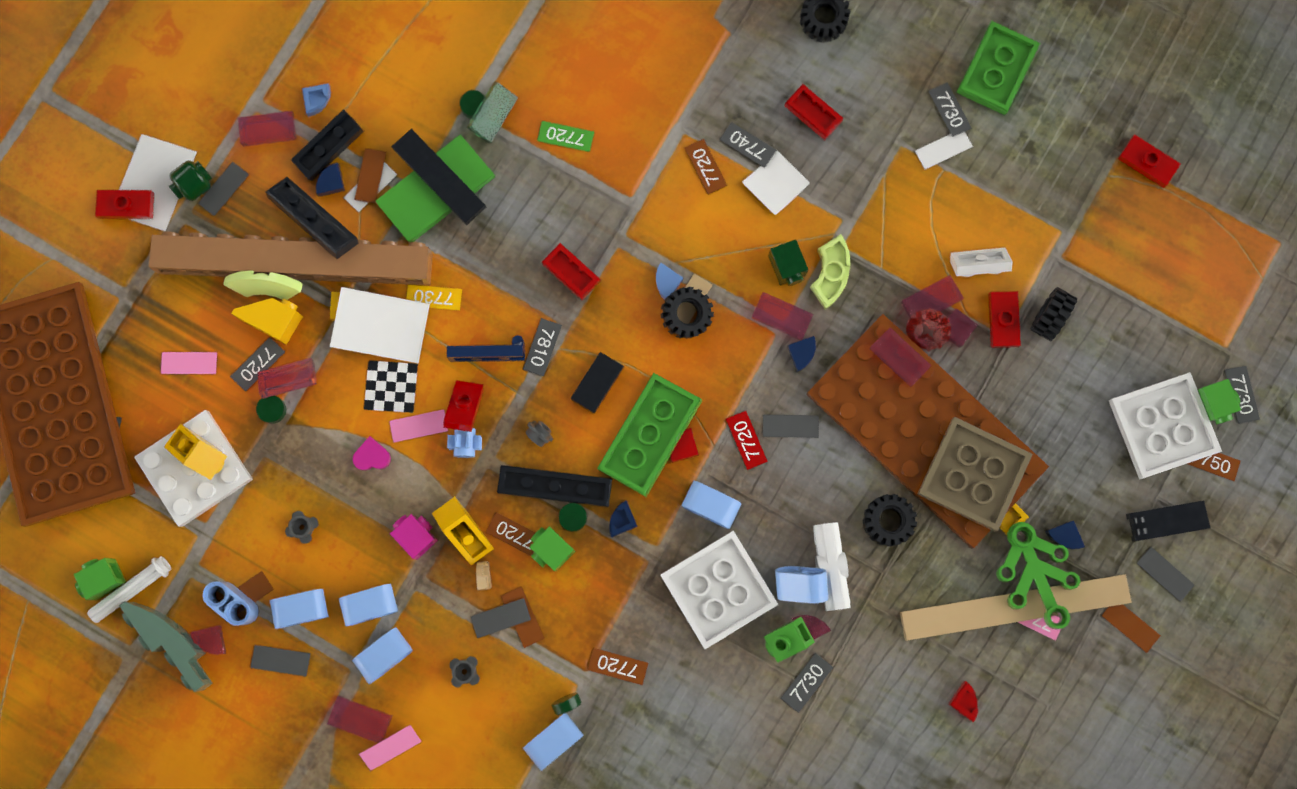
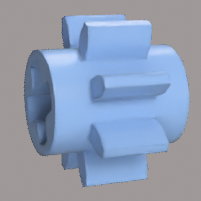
[447,428,482,458]

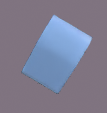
[681,480,741,529]
[775,566,828,603]
[203,582,259,626]
[339,584,398,627]
[270,589,329,629]
[352,627,413,684]
[523,713,583,771]

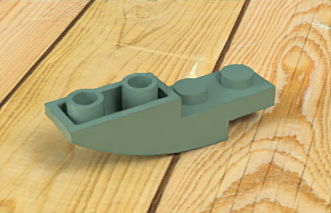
[119,602,213,692]

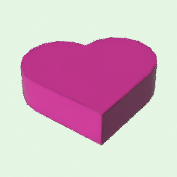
[353,436,391,471]

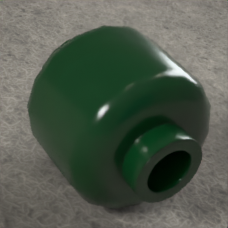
[169,160,212,201]

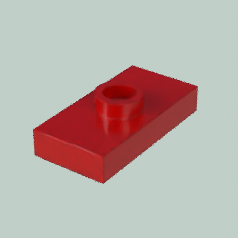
[784,84,844,140]
[1117,134,1181,188]
[95,190,155,219]
[541,243,601,300]
[988,291,1021,348]
[443,380,484,432]

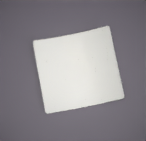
[742,151,810,215]

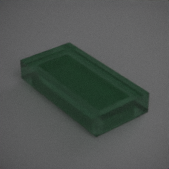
[466,82,518,143]

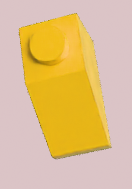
[231,298,303,345]
[164,424,227,480]
[432,496,494,565]

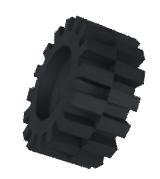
[800,0,850,42]
[660,287,714,339]
[1030,287,1078,342]
[863,494,917,546]

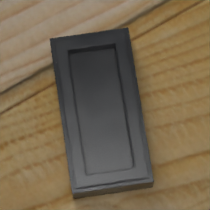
[571,352,624,414]

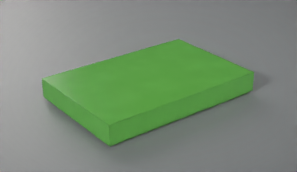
[956,21,1040,115]

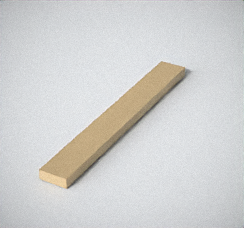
[900,574,1132,641]

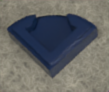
[316,162,345,197]
[787,336,816,372]
[609,500,638,538]
[1045,521,1085,549]

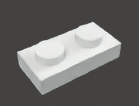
[950,247,1013,277]

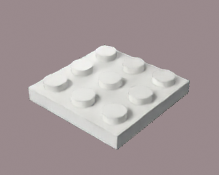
[1108,373,1222,480]
[134,410,253,527]
[660,531,778,649]

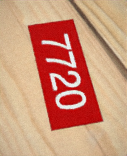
[726,411,768,470]

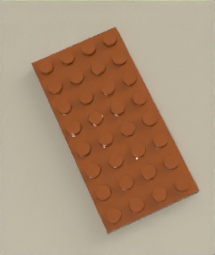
[0,282,136,527]
[806,314,1049,549]

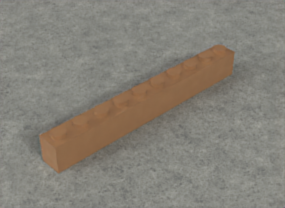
[149,231,433,285]

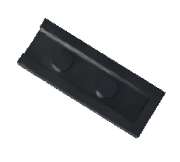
[291,109,364,181]
[1126,500,1211,542]

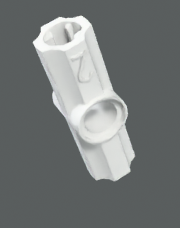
[813,522,851,611]

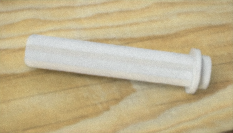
[87,556,171,623]

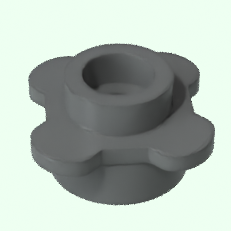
[525,421,553,447]
[285,511,319,544]
[449,656,480,687]

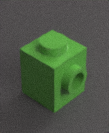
[1198,379,1241,425]
[530,526,575,572]
[73,558,126,600]
[764,617,815,663]

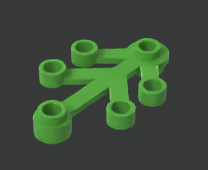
[996,522,1080,629]

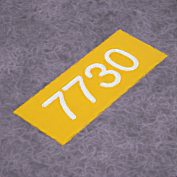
[406,285,462,310]

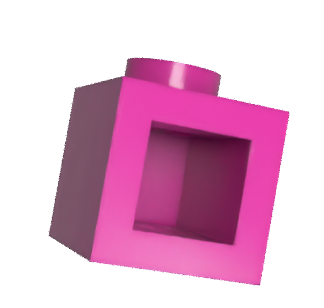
[390,514,438,560]

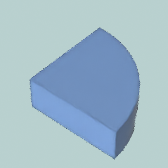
[302,83,331,117]
[656,263,683,300]

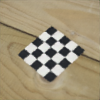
[364,361,418,413]

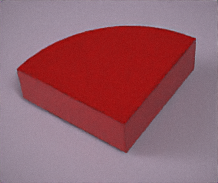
[671,428,699,463]
[948,681,978,722]

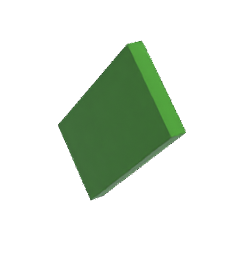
[375,134,495,243]
[597,373,702,497]

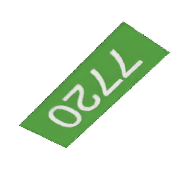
[537,121,594,152]

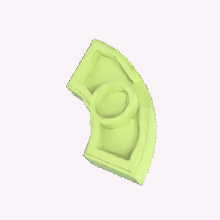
[810,234,850,310]
[223,270,303,300]

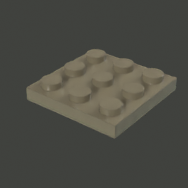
[917,417,1033,532]

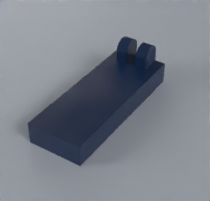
[447,335,525,362]

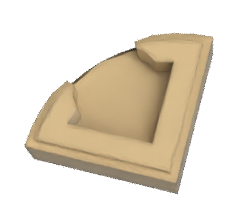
[476,561,492,590]

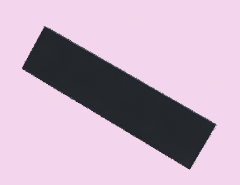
[391,128,487,226]
[265,177,359,259]
[497,465,613,507]

